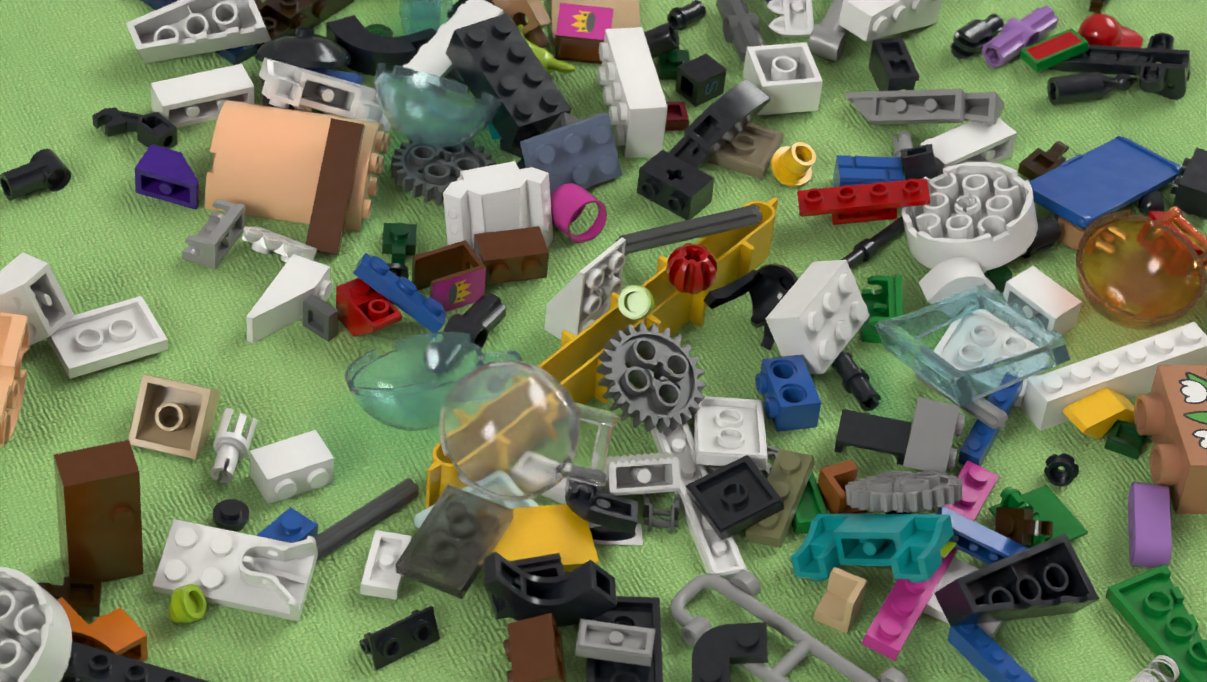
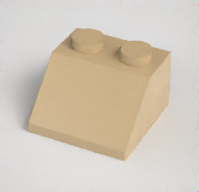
[128,374,221,459]

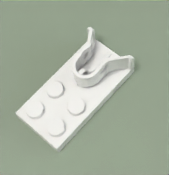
[153,519,318,621]

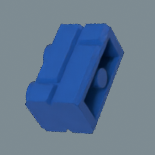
[833,155,904,187]

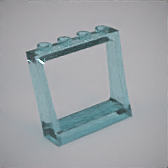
[875,285,1071,406]

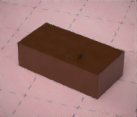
[53,440,144,583]

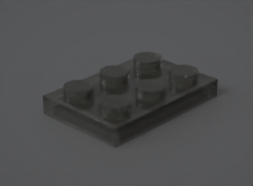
[395,485,513,599]

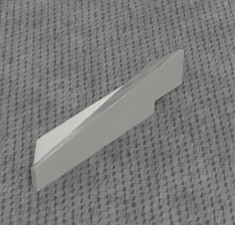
[846,89,1004,125]

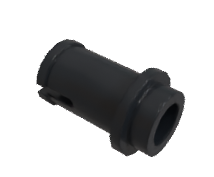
[667,0,706,31]

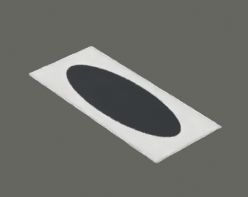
[588,523,643,545]

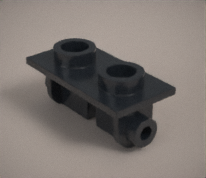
[359,606,440,670]

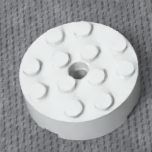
[902,162,1038,273]
[0,567,72,682]

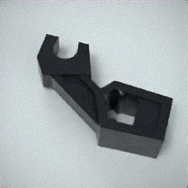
[92,107,177,149]

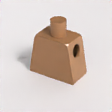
[492,0,551,48]

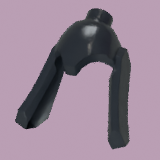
[703,263,798,350]

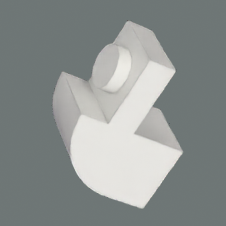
[918,257,1000,316]

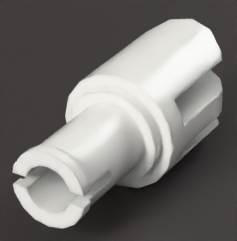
[210,408,258,483]

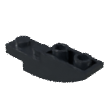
[668,79,770,170]

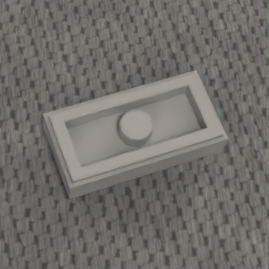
[575,619,655,666]

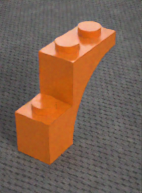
[57,597,148,662]

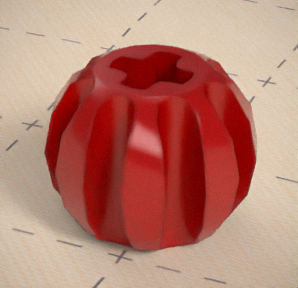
[666,243,717,295]

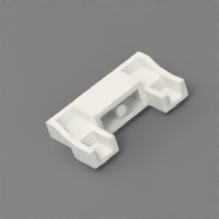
[259,58,395,132]

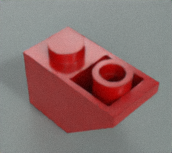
[336,278,402,336]

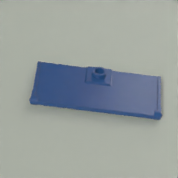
[1029,136,1182,228]

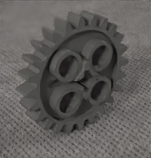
[391,133,496,205]
[596,322,706,433]

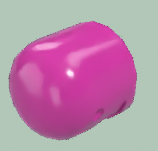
[550,183,607,243]

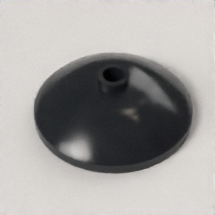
[256,27,351,68]

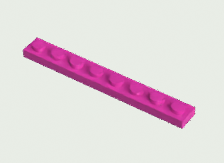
[862,460,999,661]

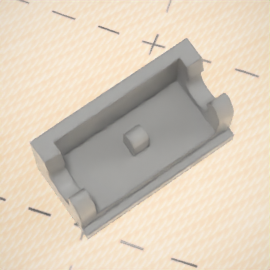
[182,199,245,270]

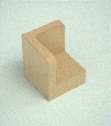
[814,567,867,634]

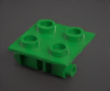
[989,485,1088,548]

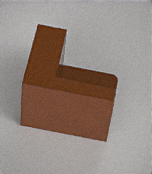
[818,459,866,514]

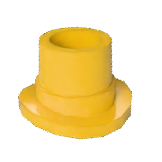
[771,142,816,187]

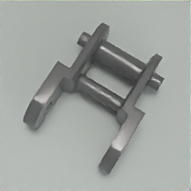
[643,493,679,533]

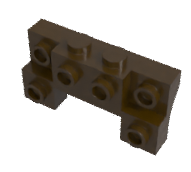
[254,0,354,48]

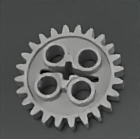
[845,471,963,513]

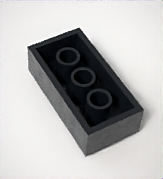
[446,13,572,150]

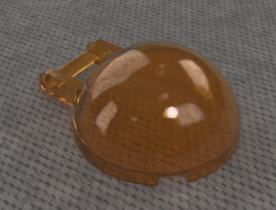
[1076,206,1207,330]

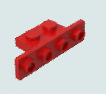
[797,178,930,225]

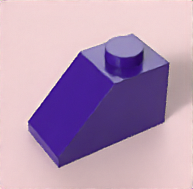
[135,144,199,210]

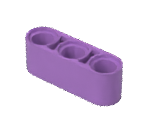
[1128,482,1172,568]

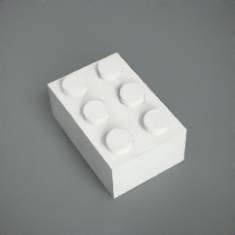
[766,260,870,374]

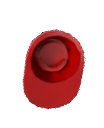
[1078,13,1143,48]

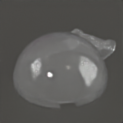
[439,360,619,502]

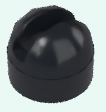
[1138,190,1164,216]

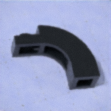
[326,15,437,78]
[484,551,617,627]

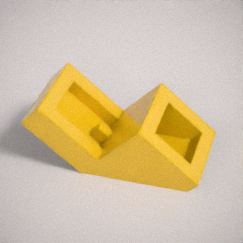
[1062,387,1135,440]

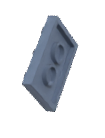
[520,113,622,194]

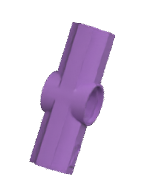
[982,5,1058,68]

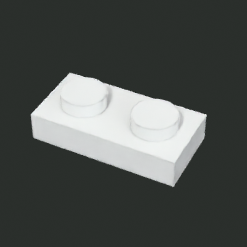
[360,530,412,600]

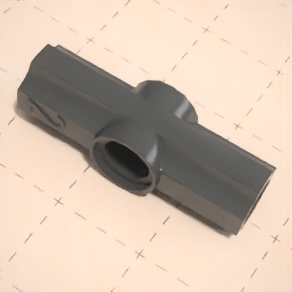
[716,0,765,62]

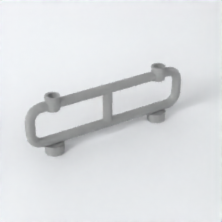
[670,570,909,682]

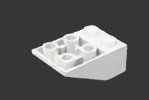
[544,238,626,340]
[0,252,74,346]

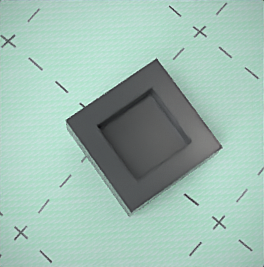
[303,294,338,342]

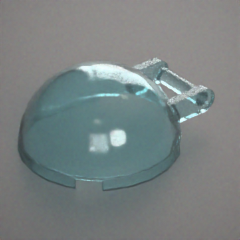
[375,63,502,148]
[345,332,523,431]

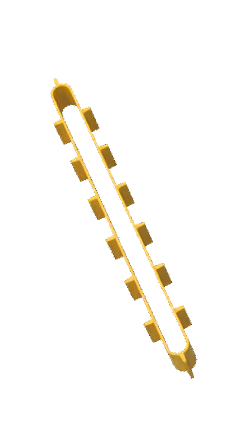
[425,197,778,509]

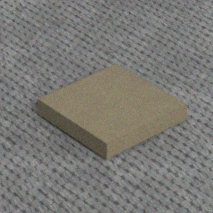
[707,123,784,179]

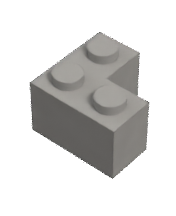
[903,397,965,474]

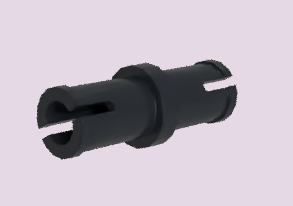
[831,351,881,411]

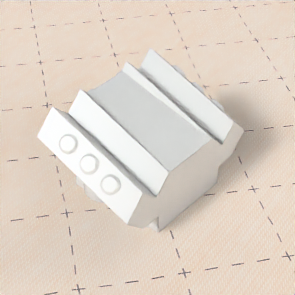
[443,161,553,249]

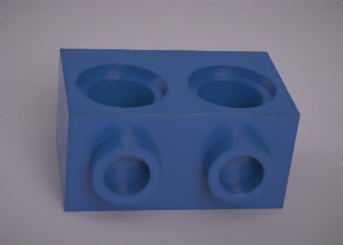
[755,355,821,432]

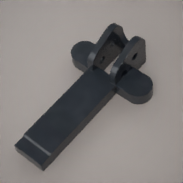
[1048,33,1190,100]

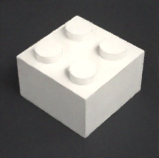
[743,42,823,115]

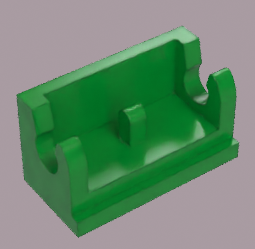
[861,274,903,345]

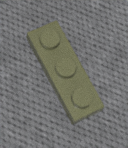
[745,449,815,548]

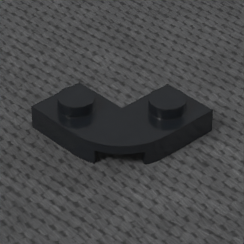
[565,464,638,534]
[692,622,768,682]

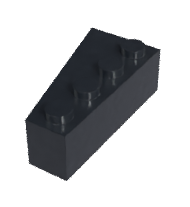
[934,533,1099,627]

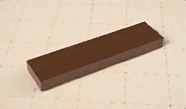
[306,118,365,256]

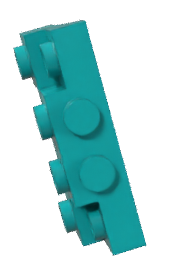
[791,514,954,583]

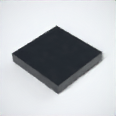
[686,455,784,541]

